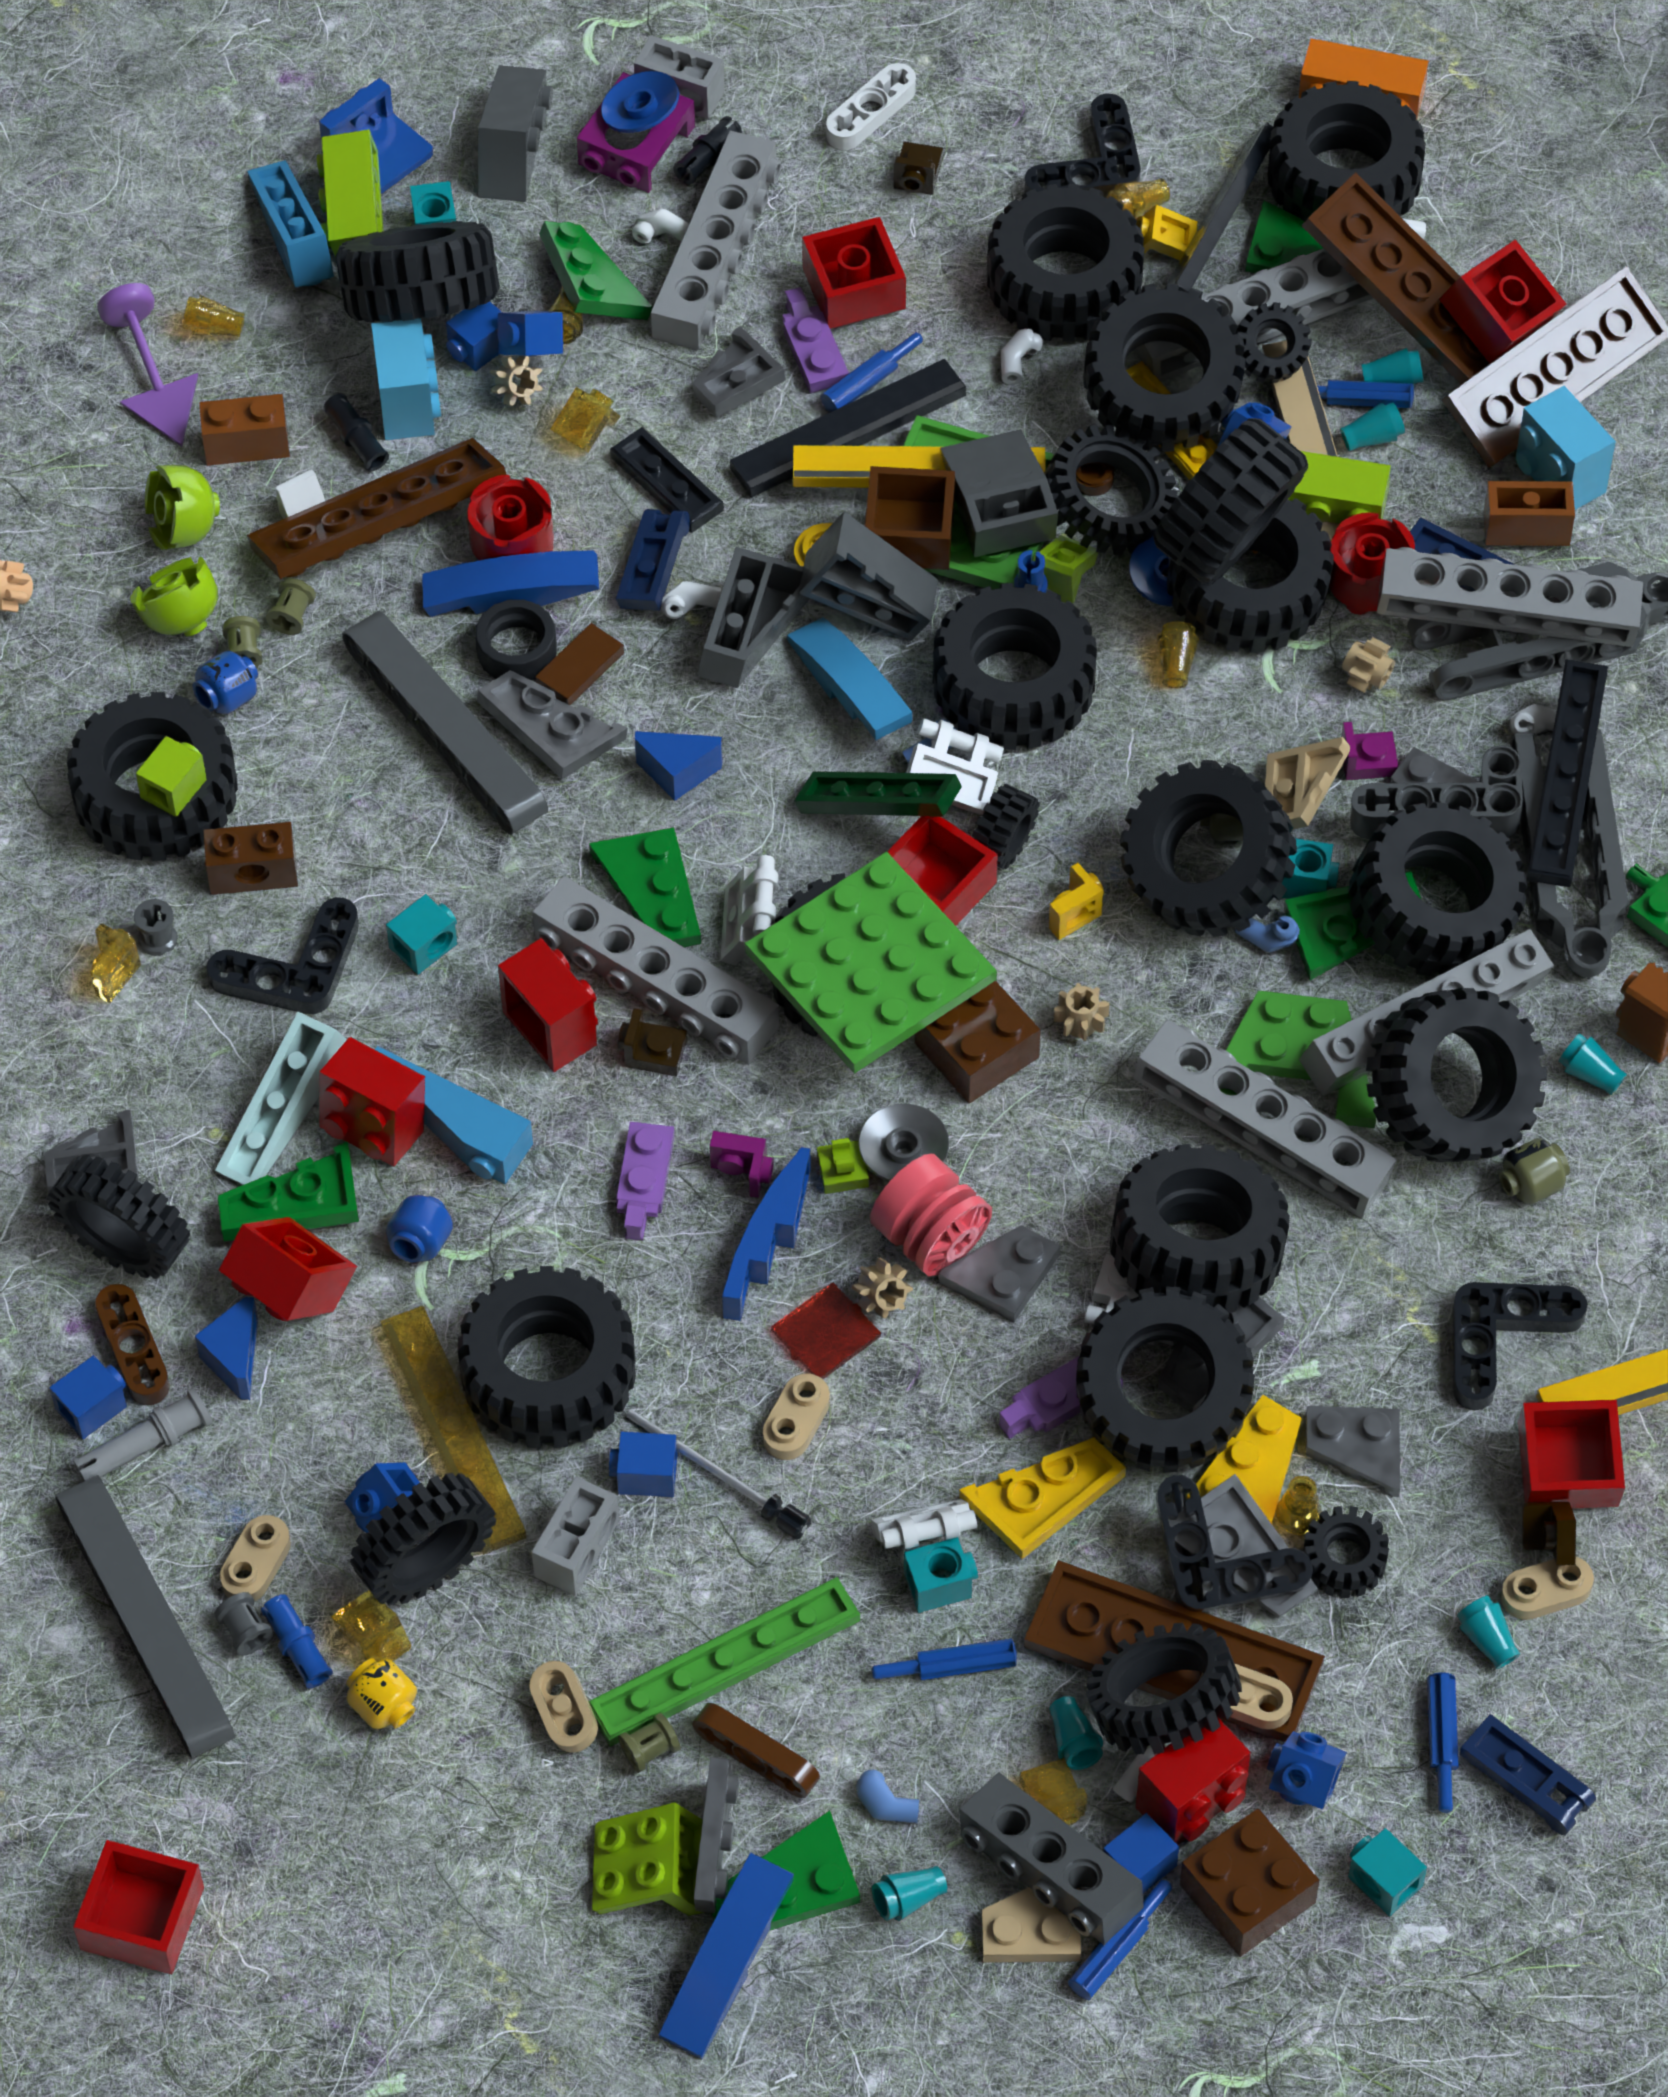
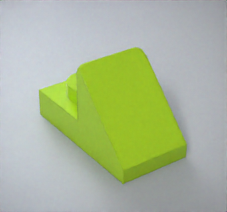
[1033,535,1098,604]

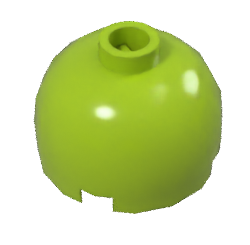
[145,464,220,550]
[130,557,218,637]

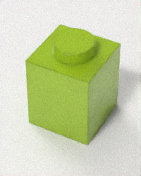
[136,736,207,817]

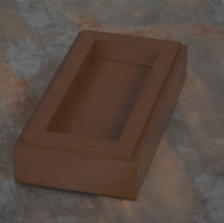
[535,623,624,705]

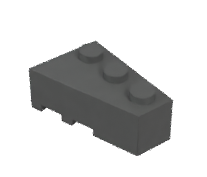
[478,65,553,202]
[799,511,938,641]
[697,547,810,688]

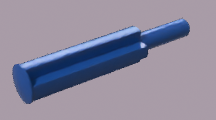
[820,332,923,413]
[1317,380,1414,408]
[871,1638,1017,1680]
[1427,1672,1459,1813]
[1067,1880,1172,2001]

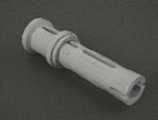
[73,1387,213,1481]

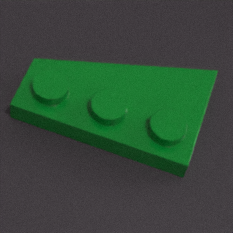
[539,221,653,320]
[589,827,701,947]
[711,1810,860,1931]

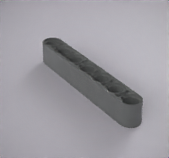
[342,611,548,835]
[55,1475,235,1759]

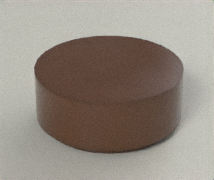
[1076,462,1115,496]

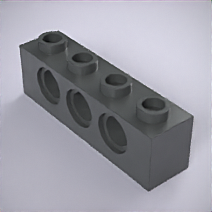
[959,1772,1144,1945]

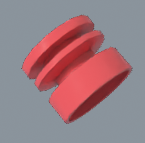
[870,1154,992,1277]

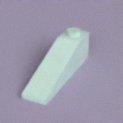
[215,1012,347,1185]

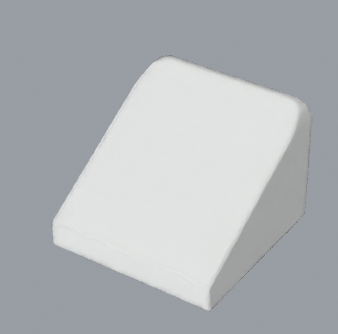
[275,470,325,519]

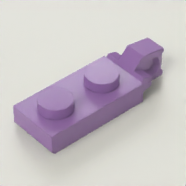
[782,287,849,393]
[616,1122,675,1241]
[999,1356,1123,1439]

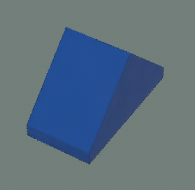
[634,731,723,801]
[195,1297,258,1400]

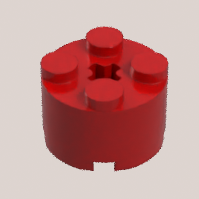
[467,475,554,560]
[1329,512,1415,615]

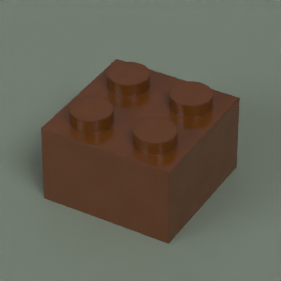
[865,466,955,570]
[915,981,1041,1104]
[1179,1808,1320,1957]

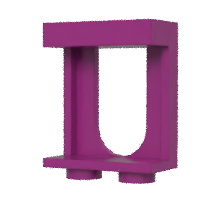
[577,72,695,193]

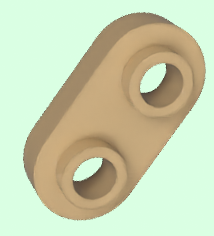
[763,1374,830,1460]
[220,1515,291,1602]
[1501,1557,1594,1620]
[529,1661,598,1753]
[1200,1664,1293,1729]

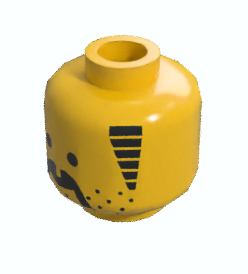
[346,1658,417,1730]

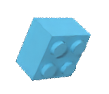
[371,318,441,440]
[1516,386,1616,510]

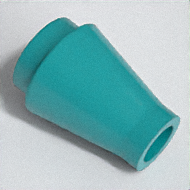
[1361,347,1424,387]
[1340,402,1405,451]
[1558,1033,1627,1095]
[1457,1595,1520,1669]
[1049,1696,1103,1770]
[872,1866,948,1921]

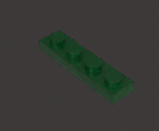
[794,771,962,817]

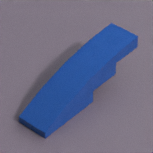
[422,550,599,617]
[722,1147,811,1321]
[659,1852,794,2059]

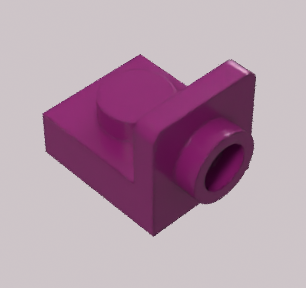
[1341,721,1399,780]
[709,1131,774,1198]

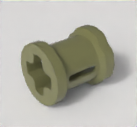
[266,578,316,635]
[222,616,263,669]
[618,1712,681,1773]

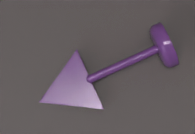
[97,283,198,447]

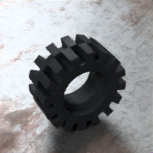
[1235,302,1312,383]
[972,783,1040,869]
[1303,1506,1389,1598]

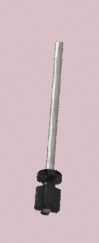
[626,1409,811,1540]

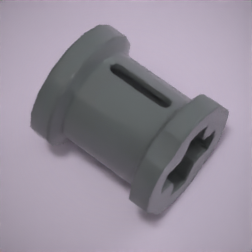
[134,899,178,956]
[214,1592,274,1656]

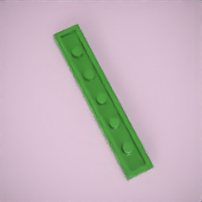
[588,1577,860,1747]

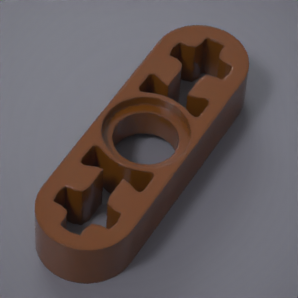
[95,1284,170,1405]
[692,1703,820,1798]

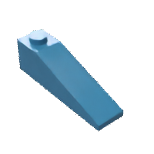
[247,160,334,288]
[375,1046,533,1184]

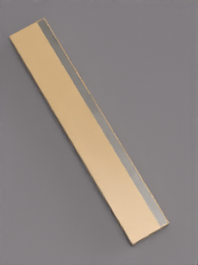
[1262,340,1339,540]

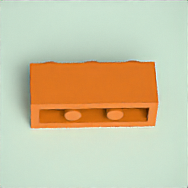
[1299,38,1429,120]

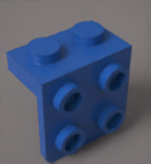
[319,78,433,194]

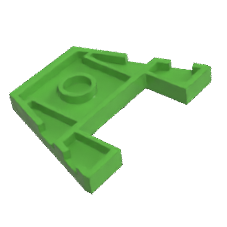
[1220,990,1376,1128]

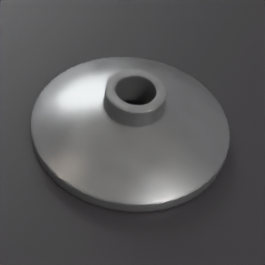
[859,1104,949,1182]

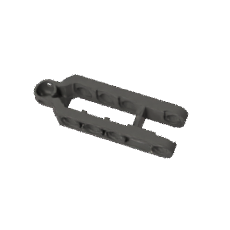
[1407,562,1668,700]
[1511,729,1629,978]

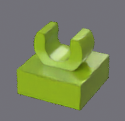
[817,1138,869,1194]

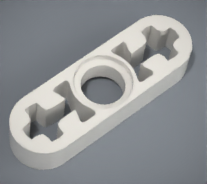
[826,63,916,150]

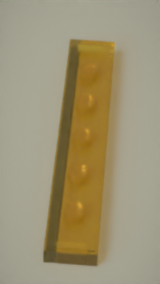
[380,1305,527,1555]

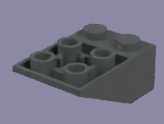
[940,429,1058,558]

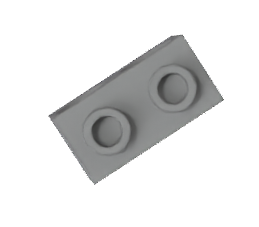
[634,35,725,120]
[531,1477,620,1596]

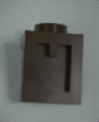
[893,141,943,195]
[618,1008,687,1077]
[1522,1502,1576,1565]

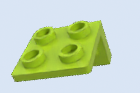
[592,1802,704,1916]

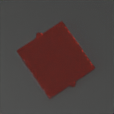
[771,1282,881,1379]

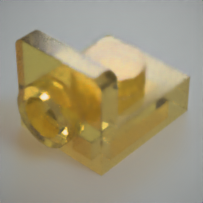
[550,387,621,453]
[90,923,141,1003]
[331,1590,411,1661]
[1019,1758,1087,1826]

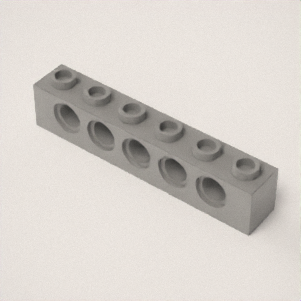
[651,131,781,350]
[1135,248,1373,381]
[1377,547,1643,647]
[532,876,780,1065]
[1299,929,1554,1097]
[1133,1019,1397,1219]

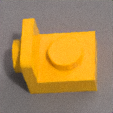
[1136,204,1198,260]
[1049,862,1104,940]

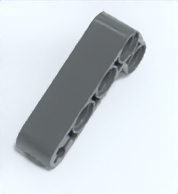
[1350,745,1523,839]

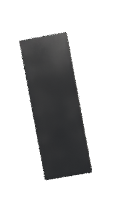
[610,427,724,533]

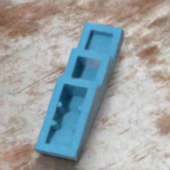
[787,617,912,741]

